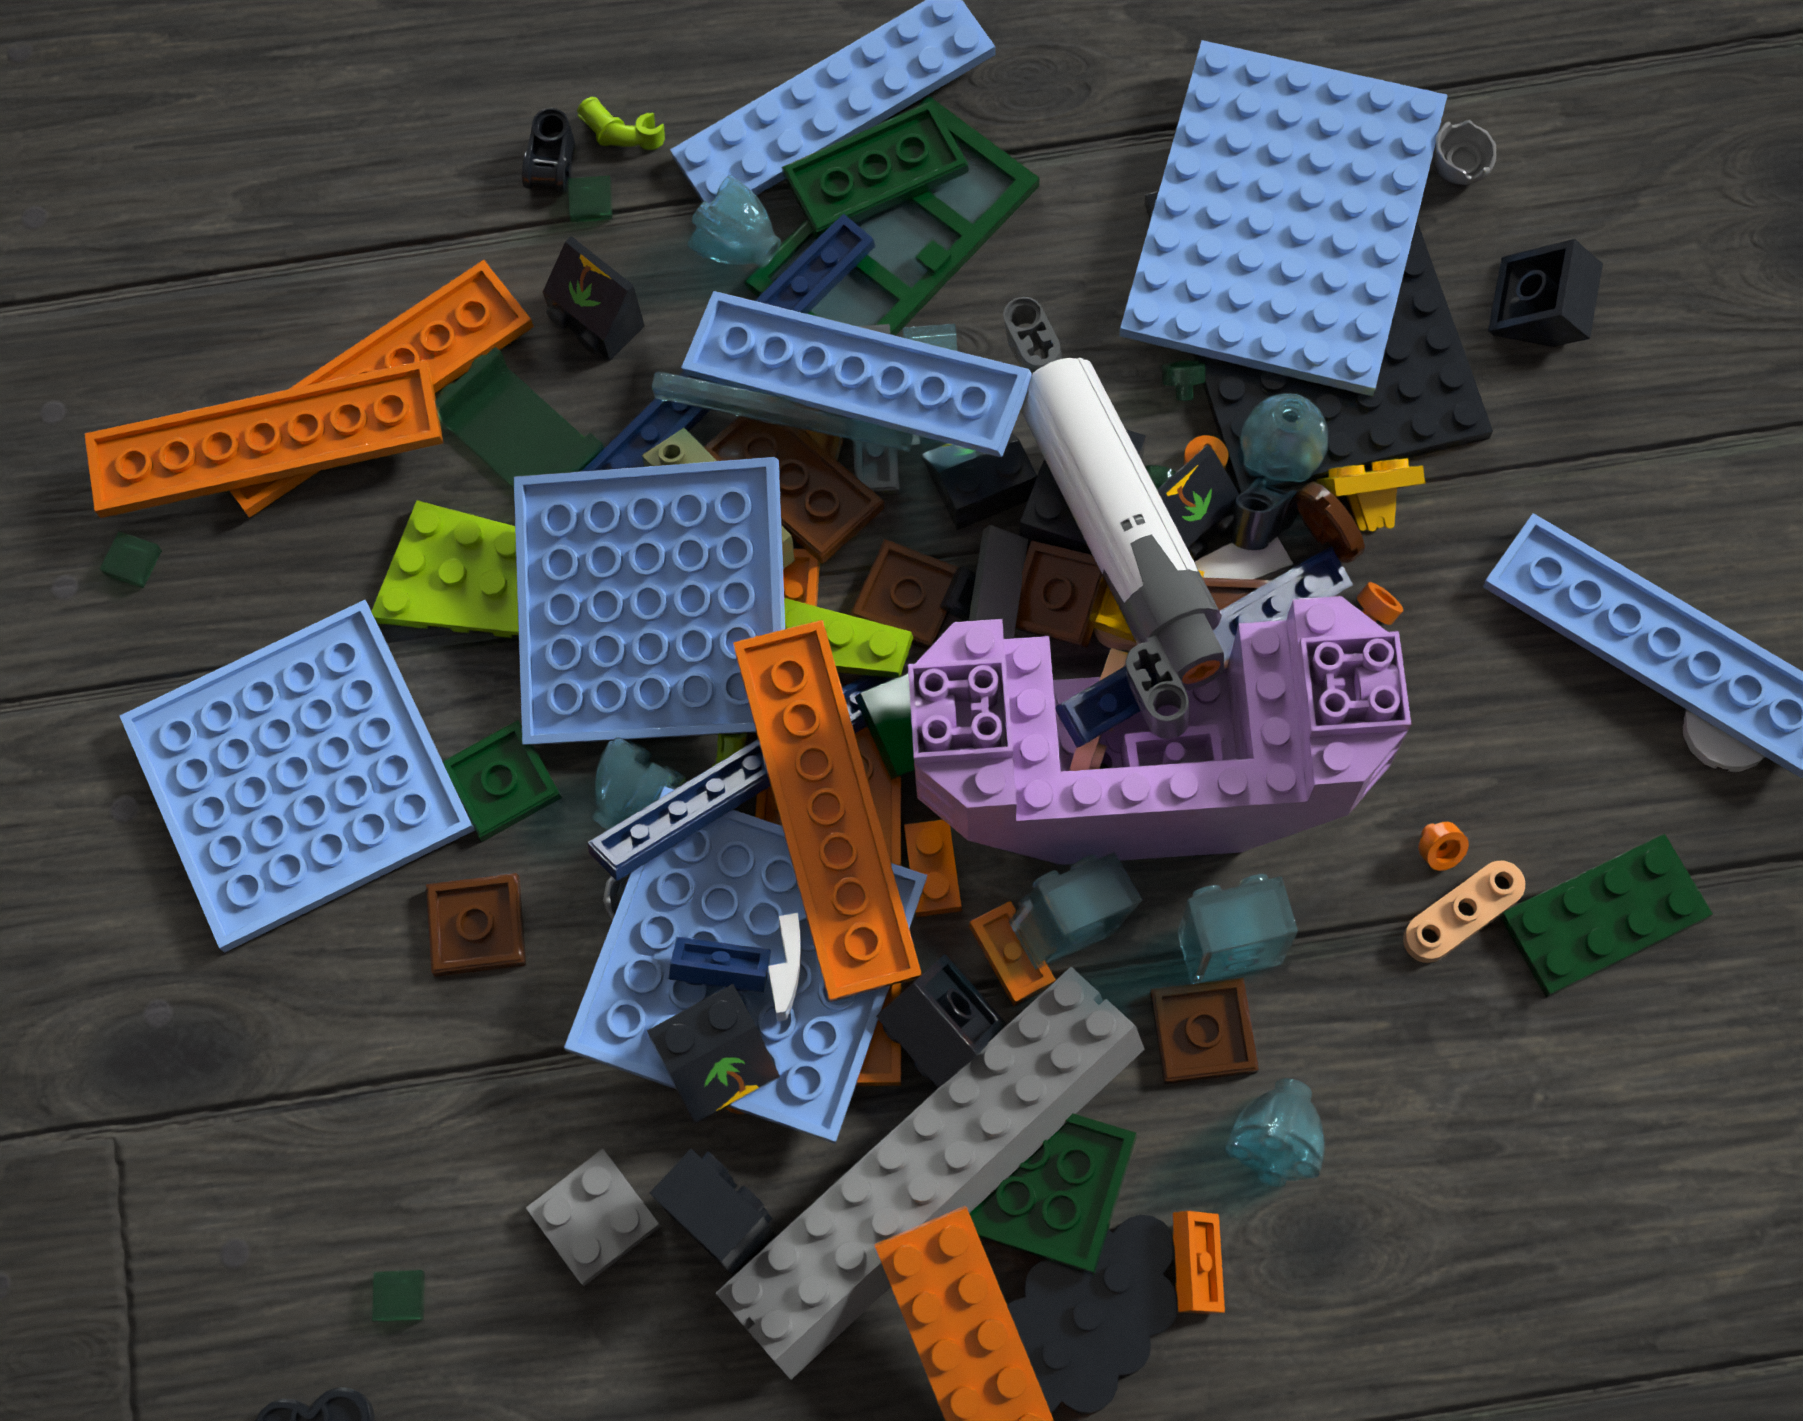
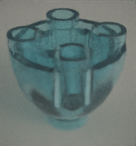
[688,175,781,268]
[1241,393,1329,482]
[592,737,688,830]
[1225,1079,1325,1187]

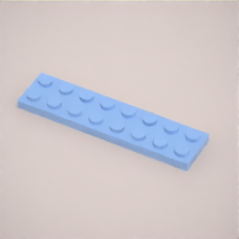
[670,0,996,220]
[681,291,1032,457]
[1483,513,1803,778]

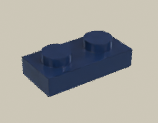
[669,937,771,992]

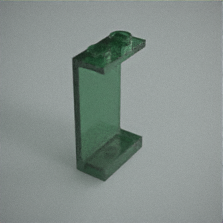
[435,347,604,489]

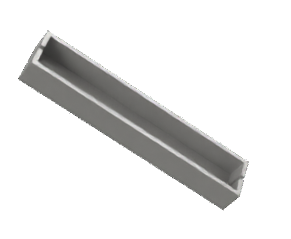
[716,967,1145,1379]

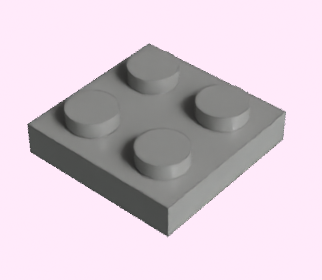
[526,1149,661,1286]

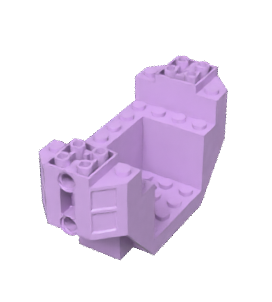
[908,596,1411,864]

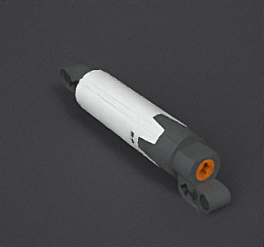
[1003,297,1224,739]

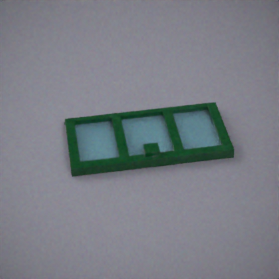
[744,96,1040,336]

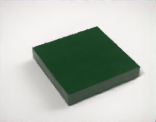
[854,674,915,780]
[442,720,562,842]

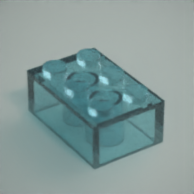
[1177,874,1298,984]

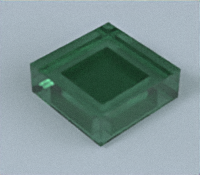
[568,175,613,222]
[100,532,162,588]
[372,1270,425,1322]

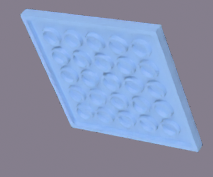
[514,457,786,745]
[120,600,475,953]
[564,786,927,1144]

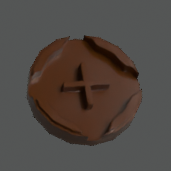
[1296,482,1365,563]

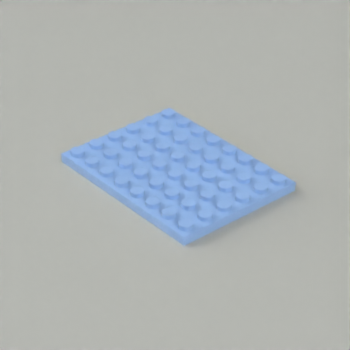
[1119,40,1447,396]

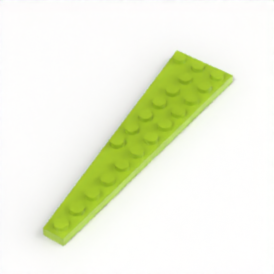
[371,500,913,678]

